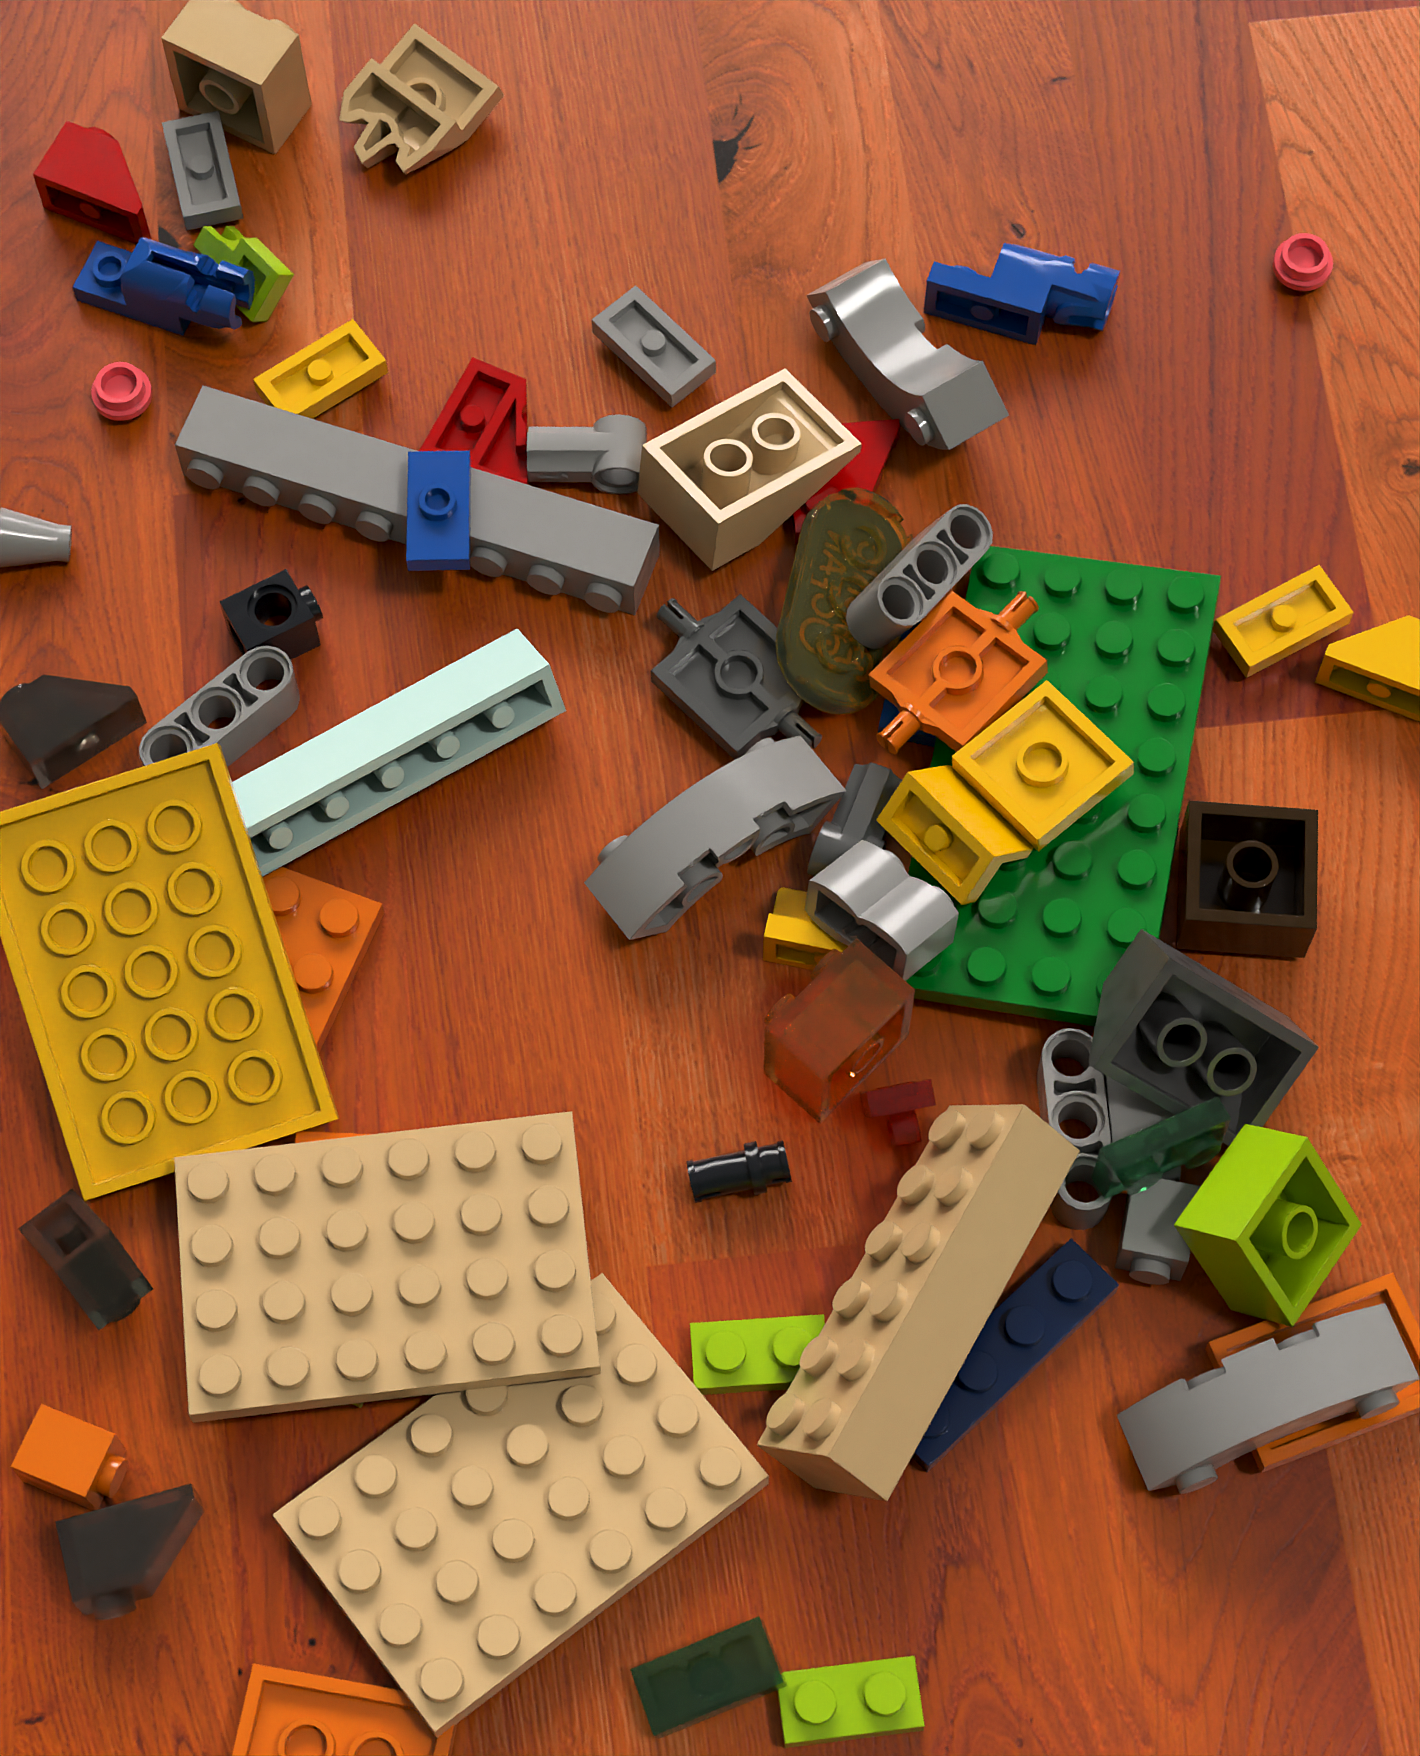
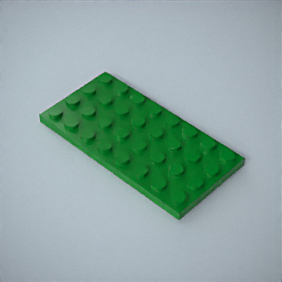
[885,546,1221,1026]

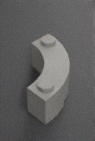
[806,258,1009,450]
[584,736,846,940]
[1117,1303,1420,1494]

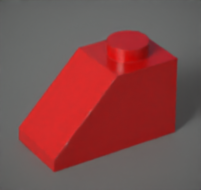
[33,120,151,244]

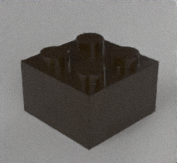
[1176,801,1318,958]

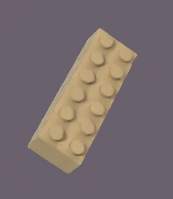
[757,1104,1080,1501]

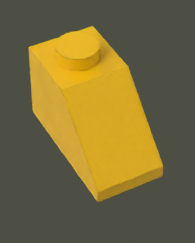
[1315,615,1420,722]

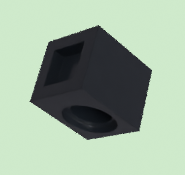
[219,569,323,660]

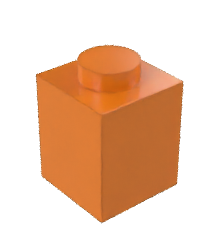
[10,1404,128,1512]

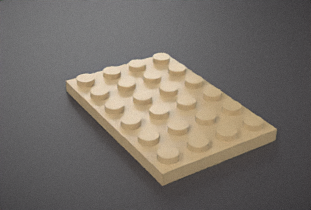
[174,1111,601,1423]
[272,1273,769,1738]

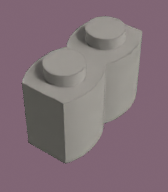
[805,840,959,984]

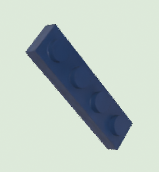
[912,1238,1119,1473]

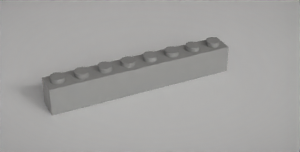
[175,385,660,615]

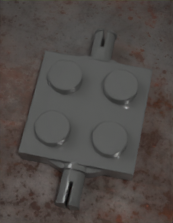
[651,594,822,760]

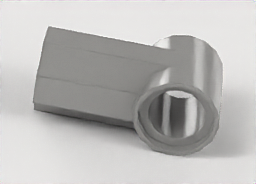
[527,414,647,495]

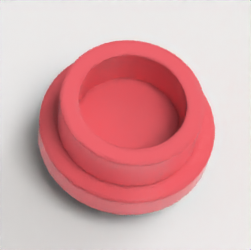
[1273,233,1333,291]
[91,362,152,421]

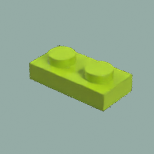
[690,1314,825,1395]
[776,1656,925,1748]

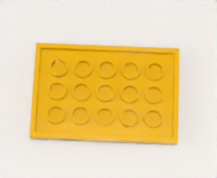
[0,743,339,1201]

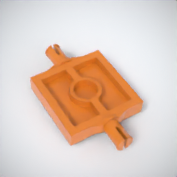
[868,591,1048,754]

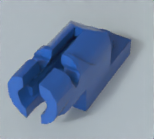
[72,237,255,336]
[924,243,1120,345]

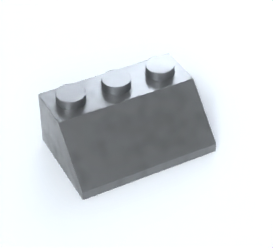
[1088,929,1319,1146]

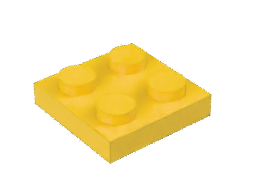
[952,680,1134,852]

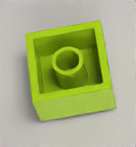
[1174,1124,1362,1327]

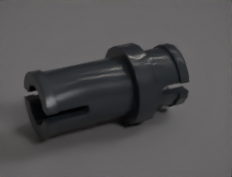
[686,1140,792,1203]

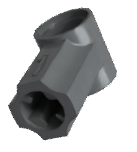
[807,762,902,876]

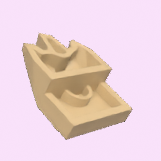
[339,23,504,174]

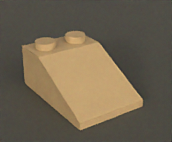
[638,368,862,571]

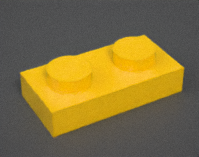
[253,319,388,419]
[1213,565,1354,678]

